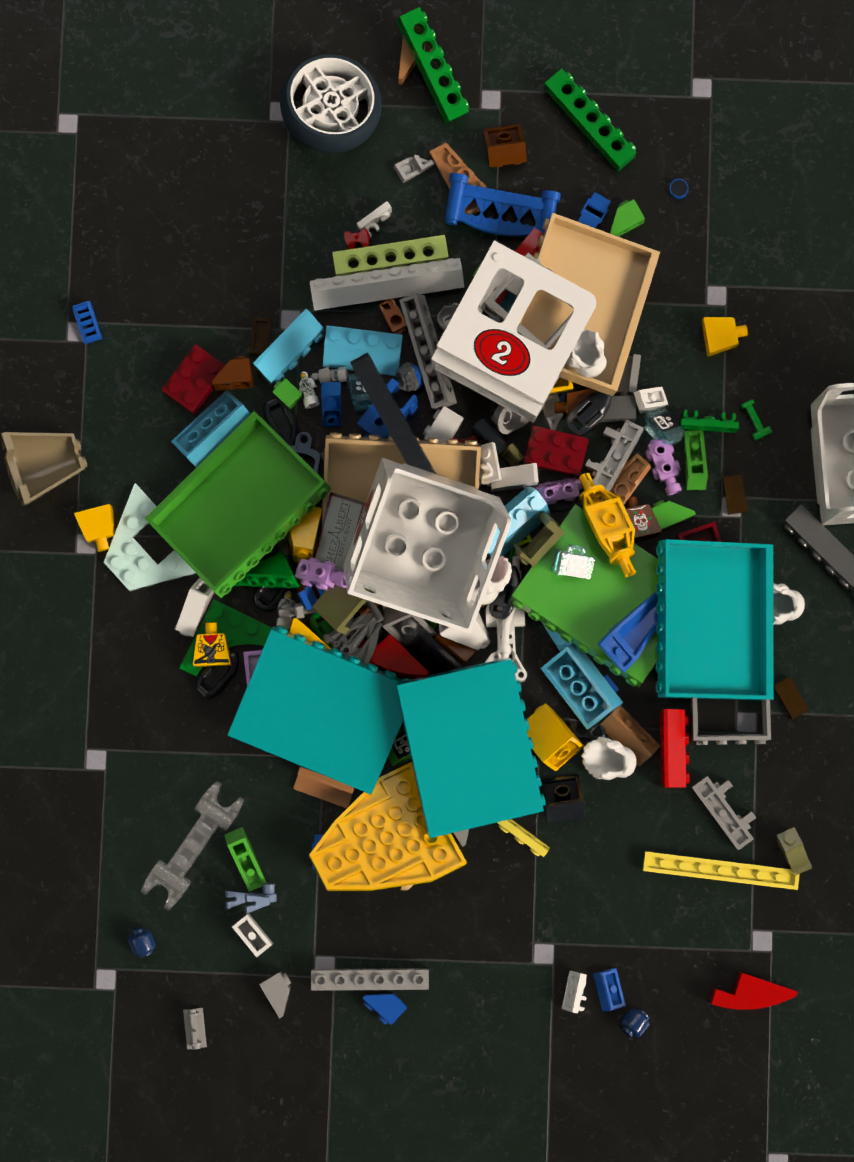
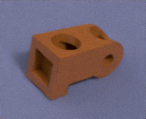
[378,299,408,335]

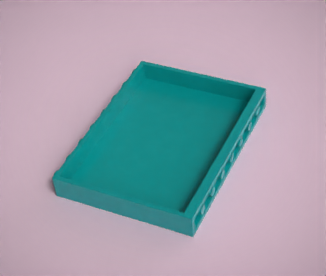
[656,539,774,700]
[228,625,410,795]
[395,657,546,838]

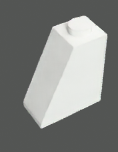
[487,463,539,491]
[175,578,214,637]

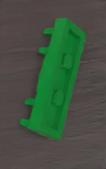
[679,410,739,433]

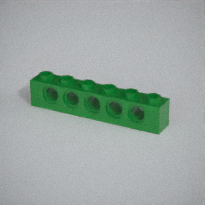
[396,7,469,124]
[544,69,636,171]

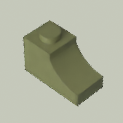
[777,827,812,876]

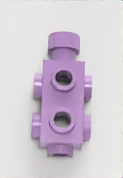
[645,438,682,496]
[523,477,582,504]
[295,558,346,590]

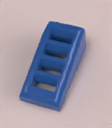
[72,301,103,345]

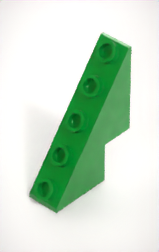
[234,552,299,588]

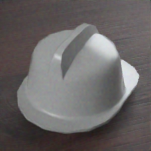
[491,405,529,434]

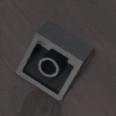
[541,774,586,823]

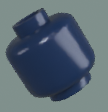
[128,927,156,957]
[621,1008,650,1038]

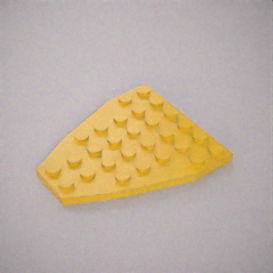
[309,762,467,891]

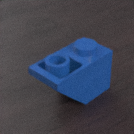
[321,382,342,427]
[363,993,407,1025]

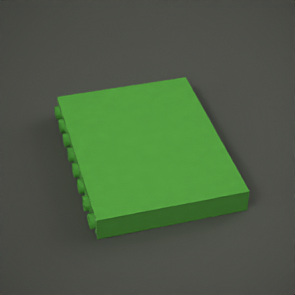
[145,411,332,598]
[510,504,658,687]

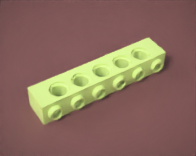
[332,235,449,276]

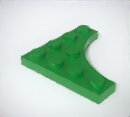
[180,599,272,677]

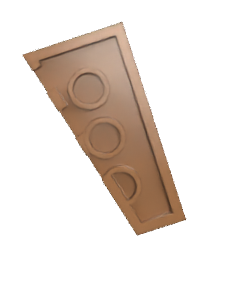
[429,143,494,215]
[581,453,651,506]

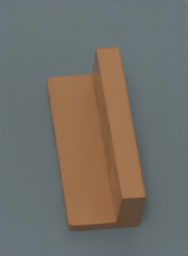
[599,705,660,766]
[294,767,355,808]

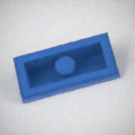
[593,968,626,1011]

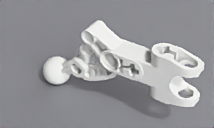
[485,604,527,682]

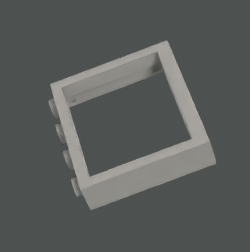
[481,253,574,349]
[690,698,771,745]

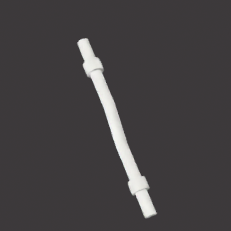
[499,556,521,659]

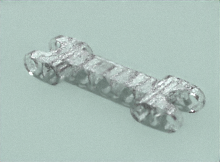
[141,781,245,911]

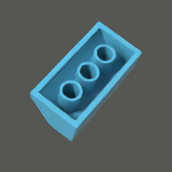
[253,309,324,385]
[323,325,403,376]
[171,390,251,468]
[487,486,551,559]
[541,643,623,730]

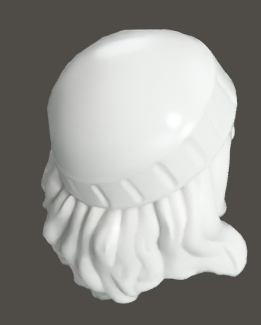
[566,329,607,378]
[471,556,512,605]
[773,583,805,625]
[581,737,637,780]

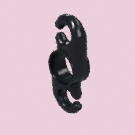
[562,717,606,740]

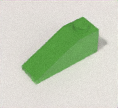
[684,430,708,490]
[225,827,267,892]

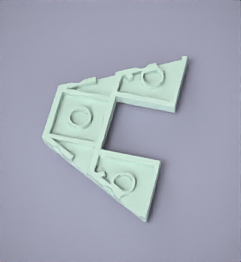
[104,483,196,591]

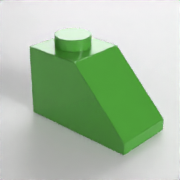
[610,199,645,237]
[652,500,696,530]

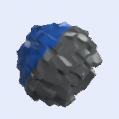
[395,362,424,392]

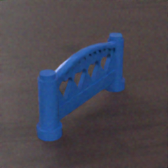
[445,173,561,237]

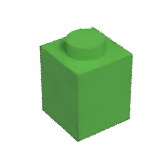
[273,378,303,409]

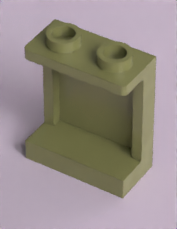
[513,511,565,567]
[312,584,372,635]

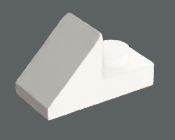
[634,387,668,413]

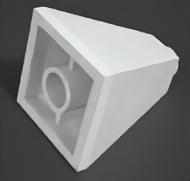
[439,601,490,650]

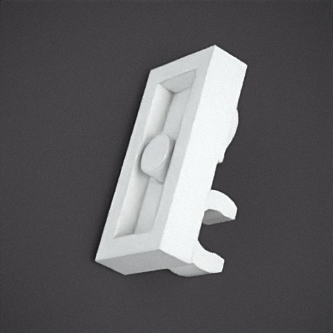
[357,202,392,238]
[480,442,502,485]
[562,971,587,1013]

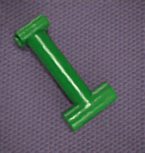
[740,399,772,441]

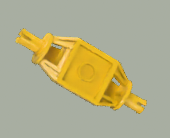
[579,473,636,577]

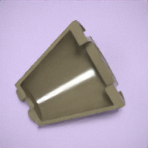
[1,432,87,506]

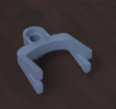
[290,432,321,474]
[225,883,277,913]

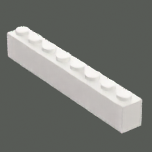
[310,258,464,310]

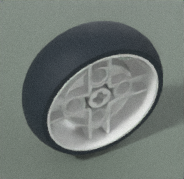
[280,54,382,153]

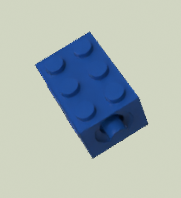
[357,378,418,439]

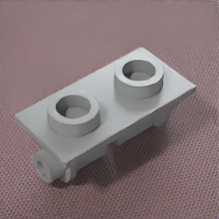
[183,1008,207,1050]

